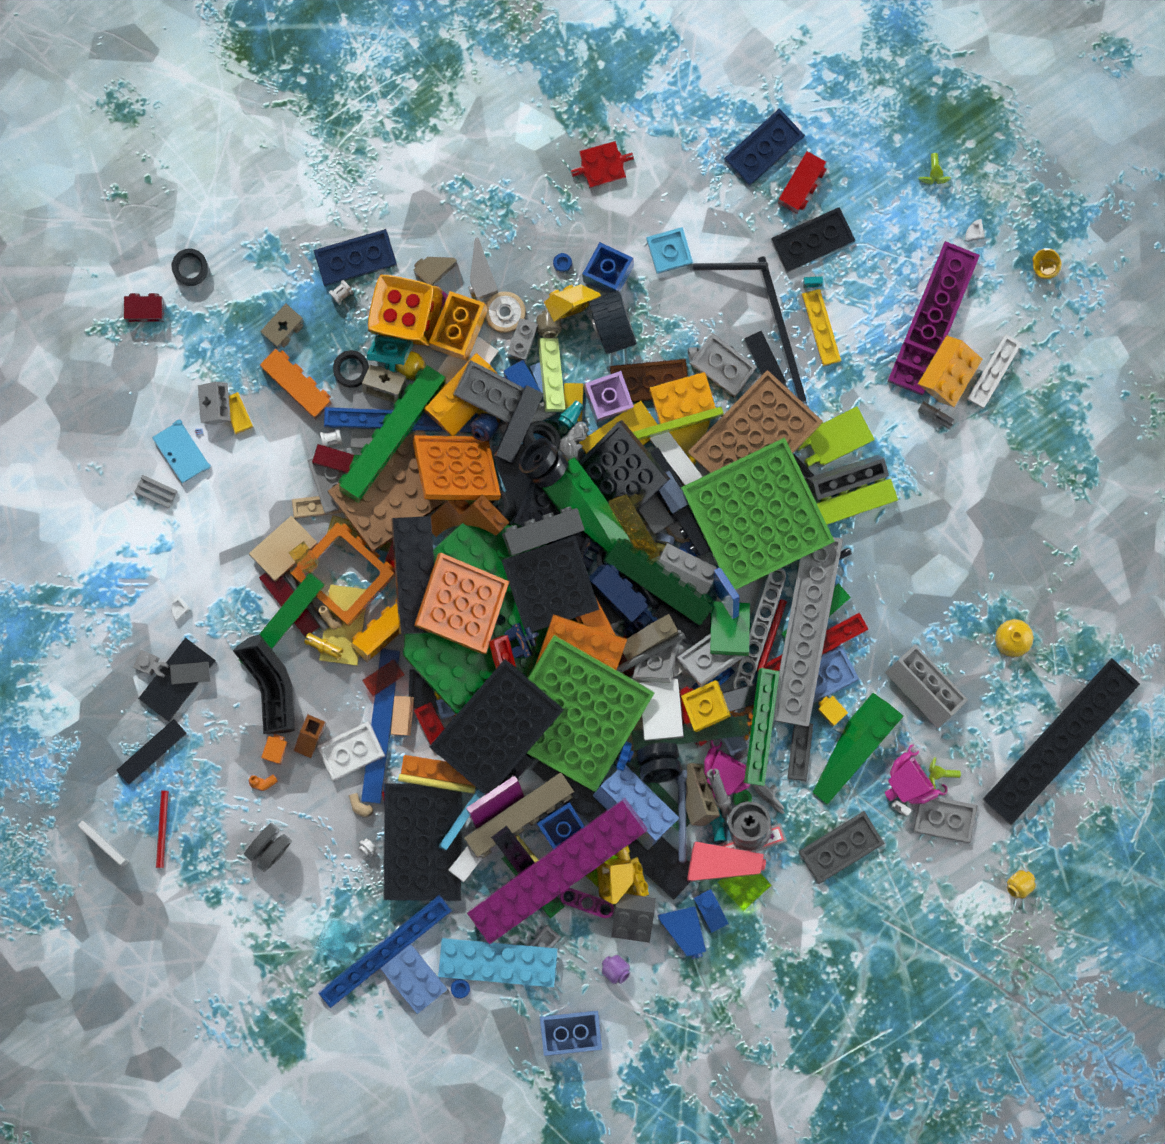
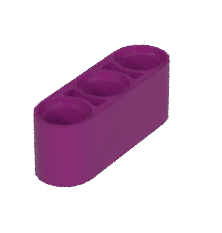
[560,888,614,919]

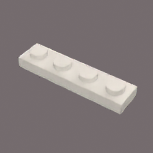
[967,334,1022,409]

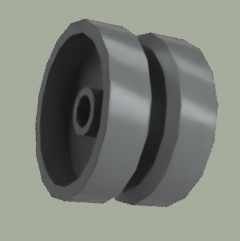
[728,801,772,851]
[244,823,292,873]

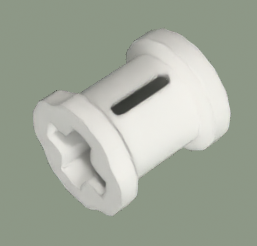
[329,280,354,305]
[320,428,343,446]

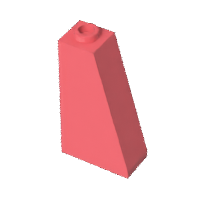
[687,841,766,882]

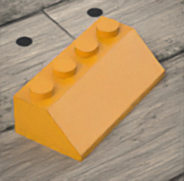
[425,353,497,436]
[352,599,399,663]

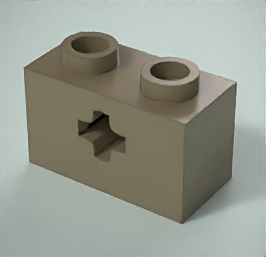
[260,303,304,349]
[362,365,406,403]

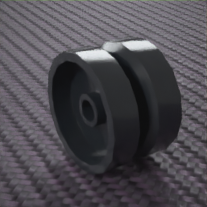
[519,438,568,488]
[636,742,682,783]

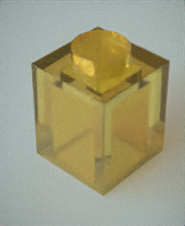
[288,541,320,574]

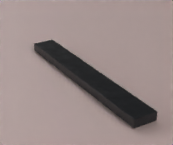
[757,256,806,404]

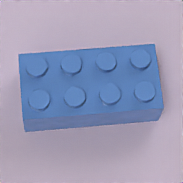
[593,765,679,850]

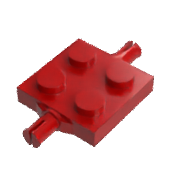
[570,141,634,188]

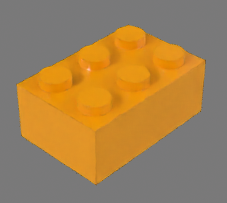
[429,291,488,361]
[918,335,983,407]
[649,372,716,424]

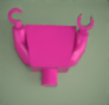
[704,738,751,799]
[885,744,948,804]

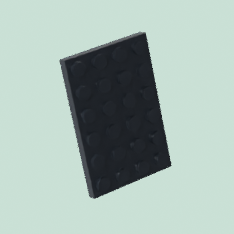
[429,658,564,795]
[383,783,462,901]

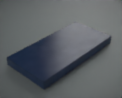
[724,108,805,187]
[313,229,397,287]

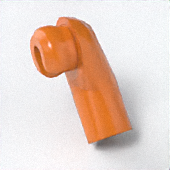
[249,774,278,791]

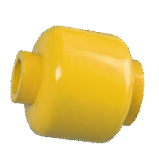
[1007,870,1036,899]

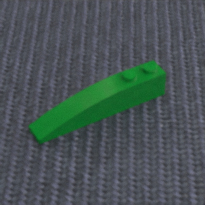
[542,457,631,554]
[812,693,904,805]

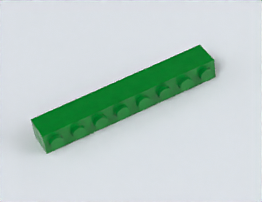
[338,365,446,503]

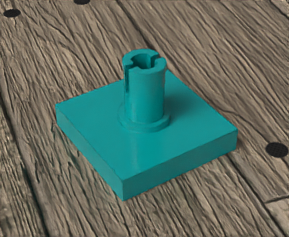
[367,335,413,372]

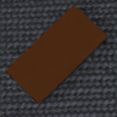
[610,359,687,403]

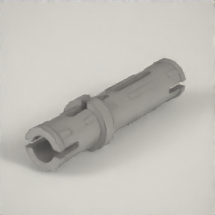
[707,769,733,820]

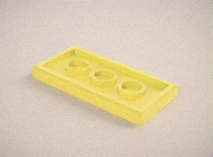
[319,584,366,666]

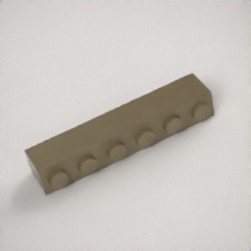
[464,773,574,858]

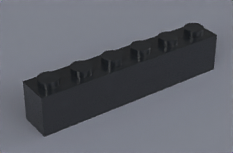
[649,447,711,558]

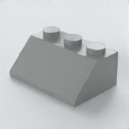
[658,543,718,594]

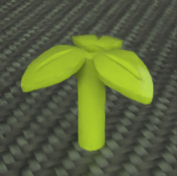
[918,153,951,185]
[928,757,961,789]

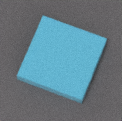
[646,227,693,274]

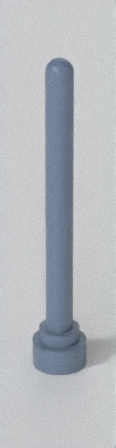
[675,770,687,863]

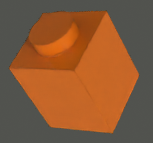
[261,734,288,765]

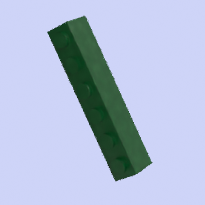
[605,538,714,625]

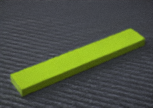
[633,407,724,441]

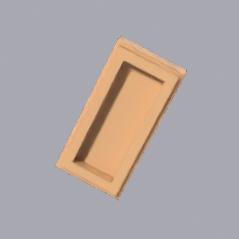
[391,696,414,736]

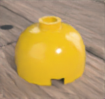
[995,619,1034,658]

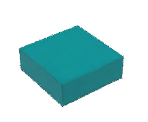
[803,276,823,288]

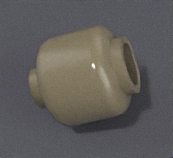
[536,310,562,338]

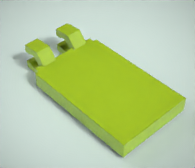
[798,406,875,468]

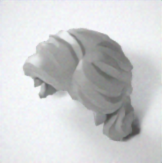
[559,422,589,462]

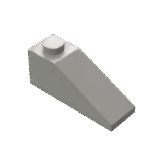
[468,238,498,301]

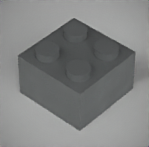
[611,894,656,943]

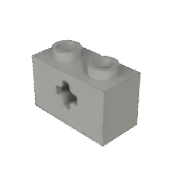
[507,318,538,364]
[198,381,231,424]

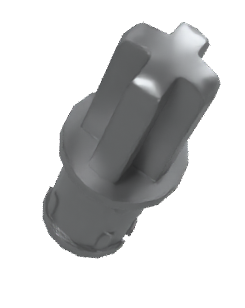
[918,401,955,429]

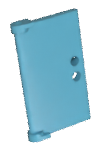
[152,419,212,484]

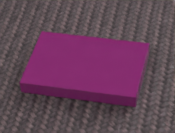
[466,776,525,829]

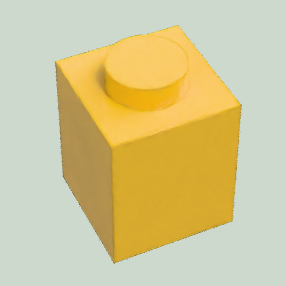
[818,696,848,727]

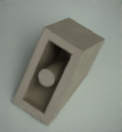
[413,257,457,286]

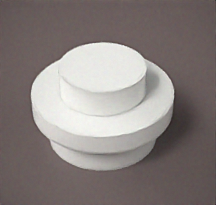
[359,839,377,857]

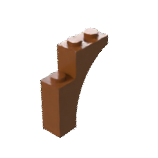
[431,494,509,537]

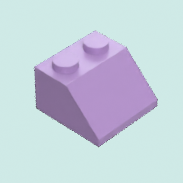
[583,371,634,423]

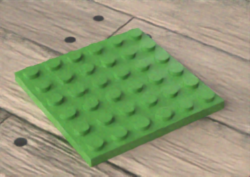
[681,438,835,590]
[527,635,655,792]

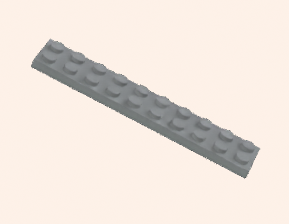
[773,537,843,727]

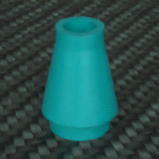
[558,400,584,430]

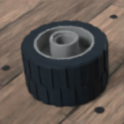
[589,291,637,354]

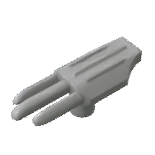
[751,784,785,814]

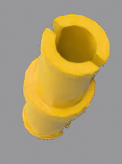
[304,633,344,660]

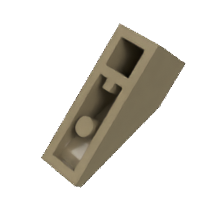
[623,614,679,661]
[686,763,720,826]

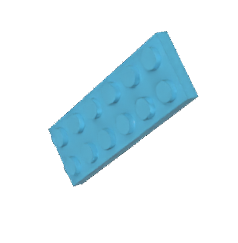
[438,938,558,987]

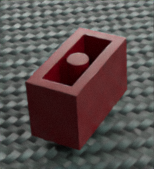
[124,293,164,322]

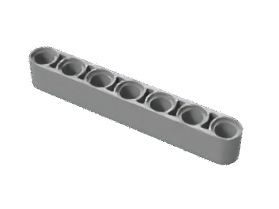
[733,568,786,689]

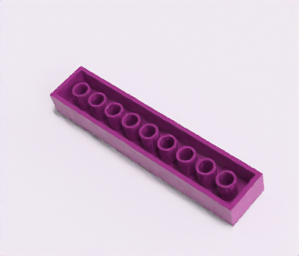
[467,797,648,944]

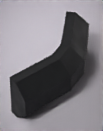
[233,634,295,734]

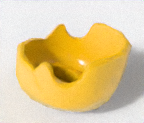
[1032,248,1062,279]
[395,351,426,381]

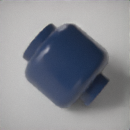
[470,413,499,441]

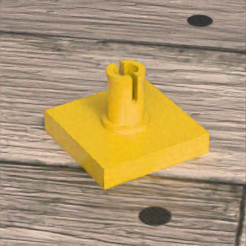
[681,680,731,732]

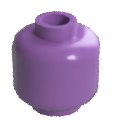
[602,955,631,984]

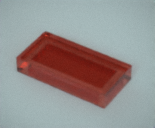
[362,659,405,697]

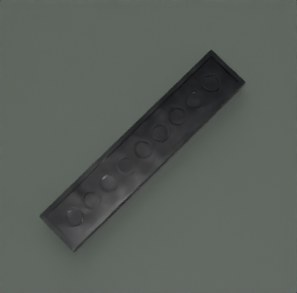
[982,658,1140,825]
[531,760,690,900]

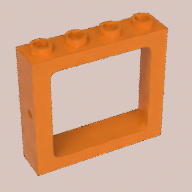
[291,522,395,626]

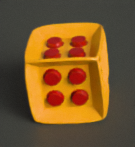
[368,274,443,346]

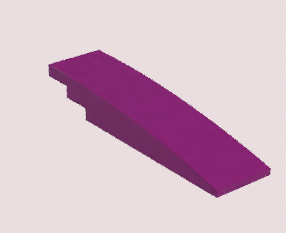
[887,241,980,396]

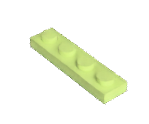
[538,338,565,412]

